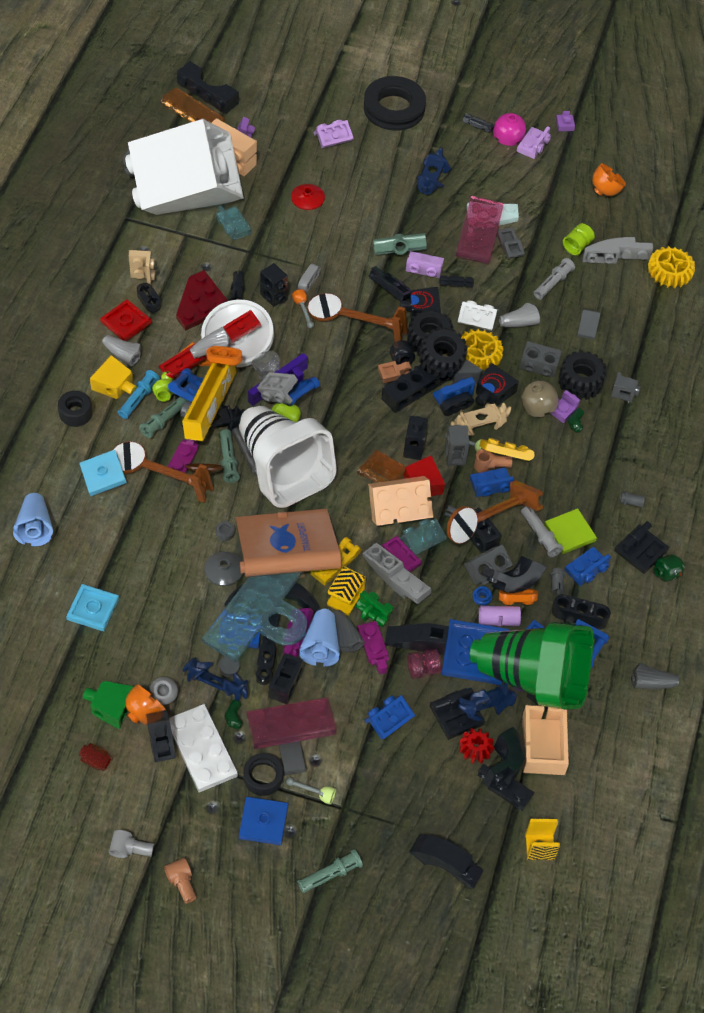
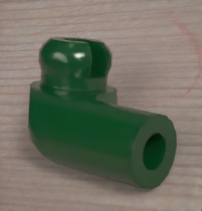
[568,408,584,433]
[224,700,242,730]

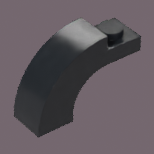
[481,556,547,593]
[483,727,526,788]
[409,834,483,889]

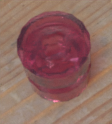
[407,648,442,679]

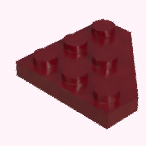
[176,270,228,331]

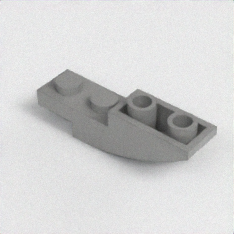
[582,237,653,264]
[362,543,432,604]

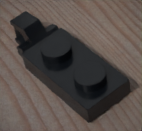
[368,266,412,300]
[477,764,535,811]

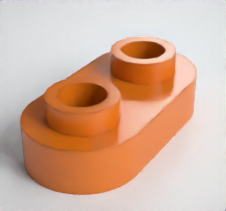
[206,346,243,366]
[499,589,538,605]

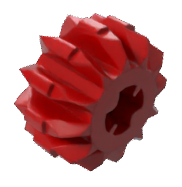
[459,728,494,764]

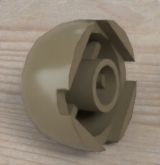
[522,380,559,417]

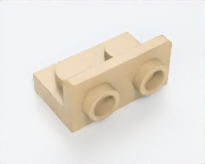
[129,250,155,285]

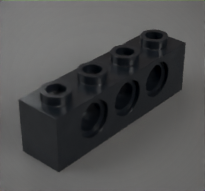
[381,364,451,413]

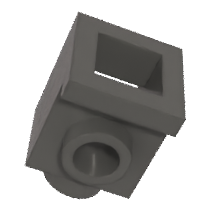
[611,372,641,402]

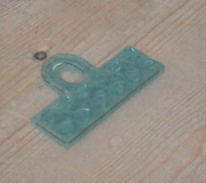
[202,572,307,662]

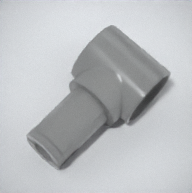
[109,830,154,858]

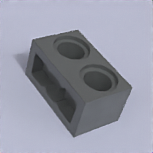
[520,341,562,378]
[445,425,470,466]
[464,544,513,585]

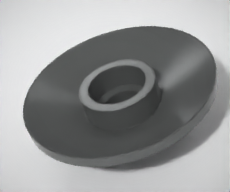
[204,551,243,586]

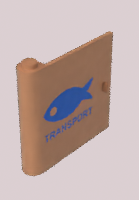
[236,509,341,577]

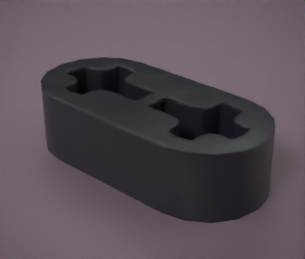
[137,283,161,313]
[440,392,474,416]

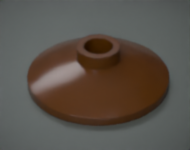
[185,463,223,475]

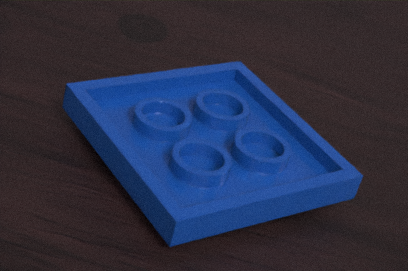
[441,619,509,685]

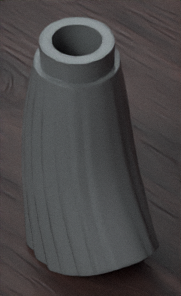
[333,610,365,652]
[632,663,679,689]

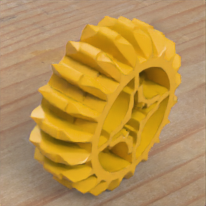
[648,246,695,289]
[461,329,503,371]

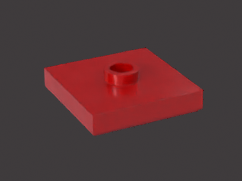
[100,299,152,341]

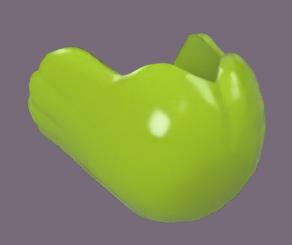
[271,403,301,423]

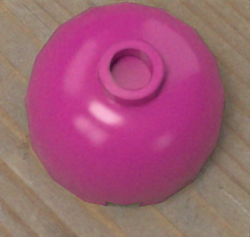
[493,113,526,146]

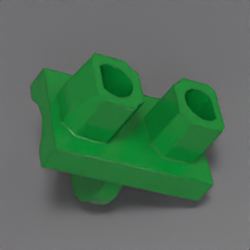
[355,591,393,627]

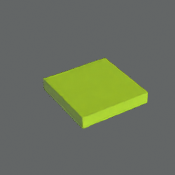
[544,509,597,554]

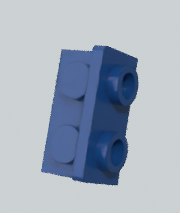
[433,377,475,405]
[470,467,514,497]
[564,546,611,586]
[364,695,415,740]

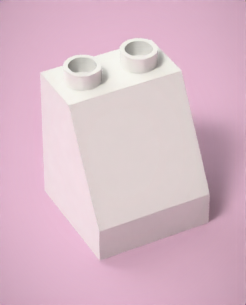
[125,119,244,215]

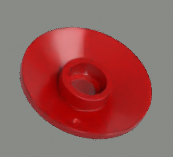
[291,184,325,210]

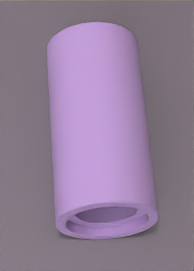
[479,606,521,626]

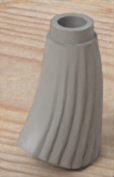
[499,303,540,327]
[190,327,231,358]
[102,335,141,367]

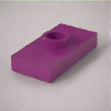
[382,535,422,572]

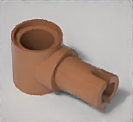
[474,449,512,473]
[164,858,197,904]

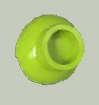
[152,371,174,402]

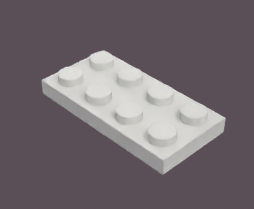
[169,704,238,792]

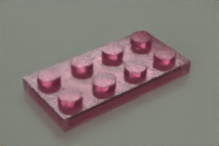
[456,196,504,264]
[247,698,336,749]

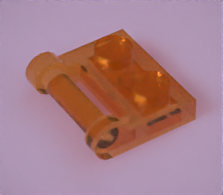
[357,450,406,483]

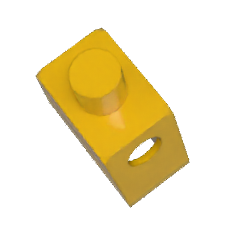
[90,356,137,399]

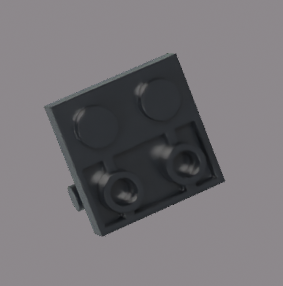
[614,521,669,574]
[430,687,485,740]

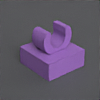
[556,111,575,131]
[237,117,255,137]

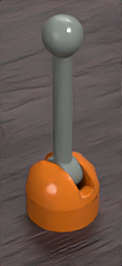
[292,289,314,328]

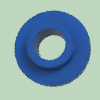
[472,586,492,606]

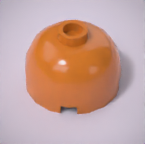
[592,163,626,196]
[125,684,166,725]

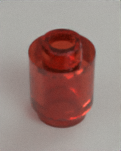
[79,743,112,771]

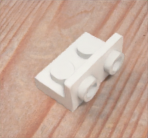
[457,301,497,331]

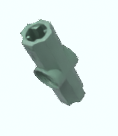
[373,233,427,255]

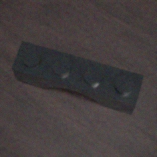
[177,61,239,114]

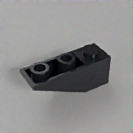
[385,623,449,655]

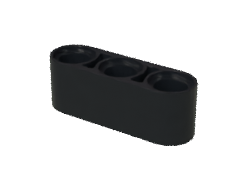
[552,594,611,630]

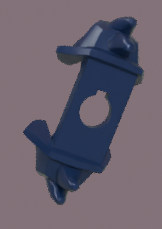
[416,148,451,195]
[183,657,248,701]
[458,683,517,721]

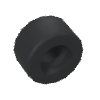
[58,390,92,427]

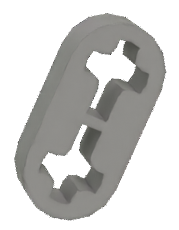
[298,263,321,293]

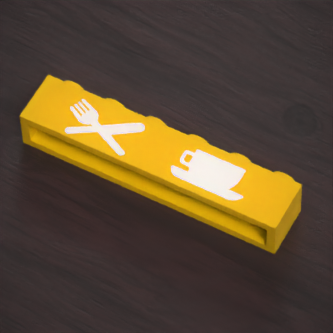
[182,363,237,441]

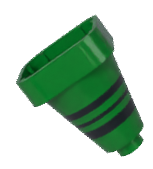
[470,622,594,710]

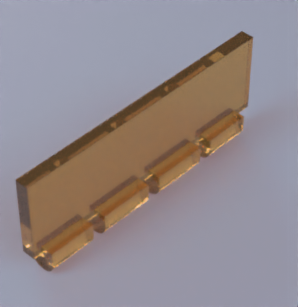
[161,87,225,123]

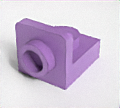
[551,390,580,423]

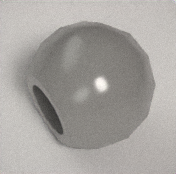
[149,676,178,705]

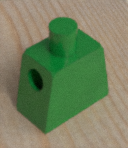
[83,681,133,729]

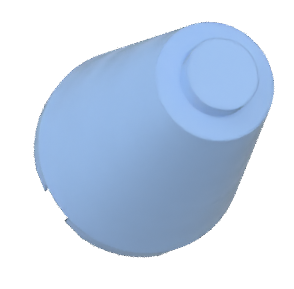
[13,493,53,546]
[300,609,340,666]

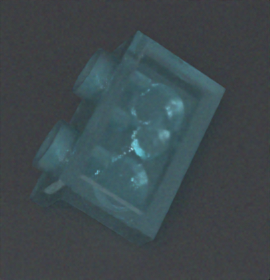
[216,205,251,240]
[399,518,447,555]

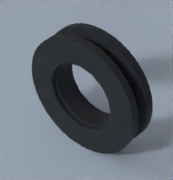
[364,76,426,131]

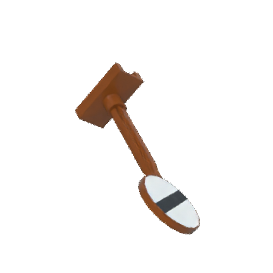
[307,293,408,342]
[113,441,214,503]
[447,480,543,544]

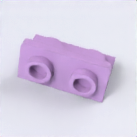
[314,120,354,148]
[517,126,551,159]
[406,251,444,278]

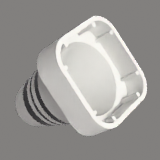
[239,406,336,508]

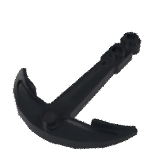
[224,576,320,685]

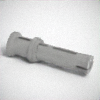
[534,258,575,300]
[521,506,563,557]

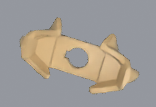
[451,403,511,436]

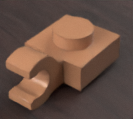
[378,361,411,383]

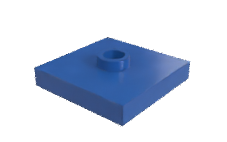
[239,797,288,845]

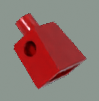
[403,455,445,496]

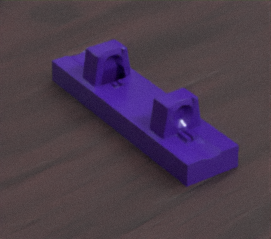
[248,353,308,406]

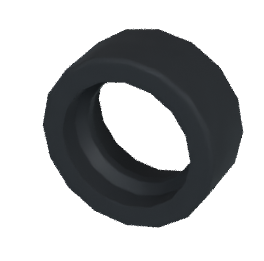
[243,753,283,796]

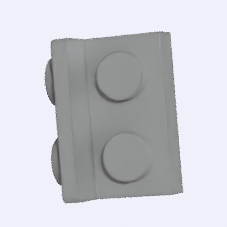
[257,372,298,404]

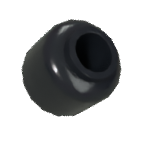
[389,340,415,365]

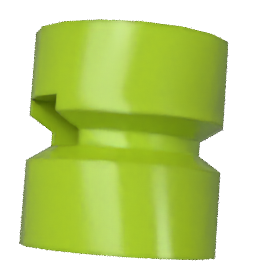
[563,223,595,255]

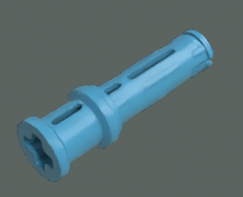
[118,370,160,419]

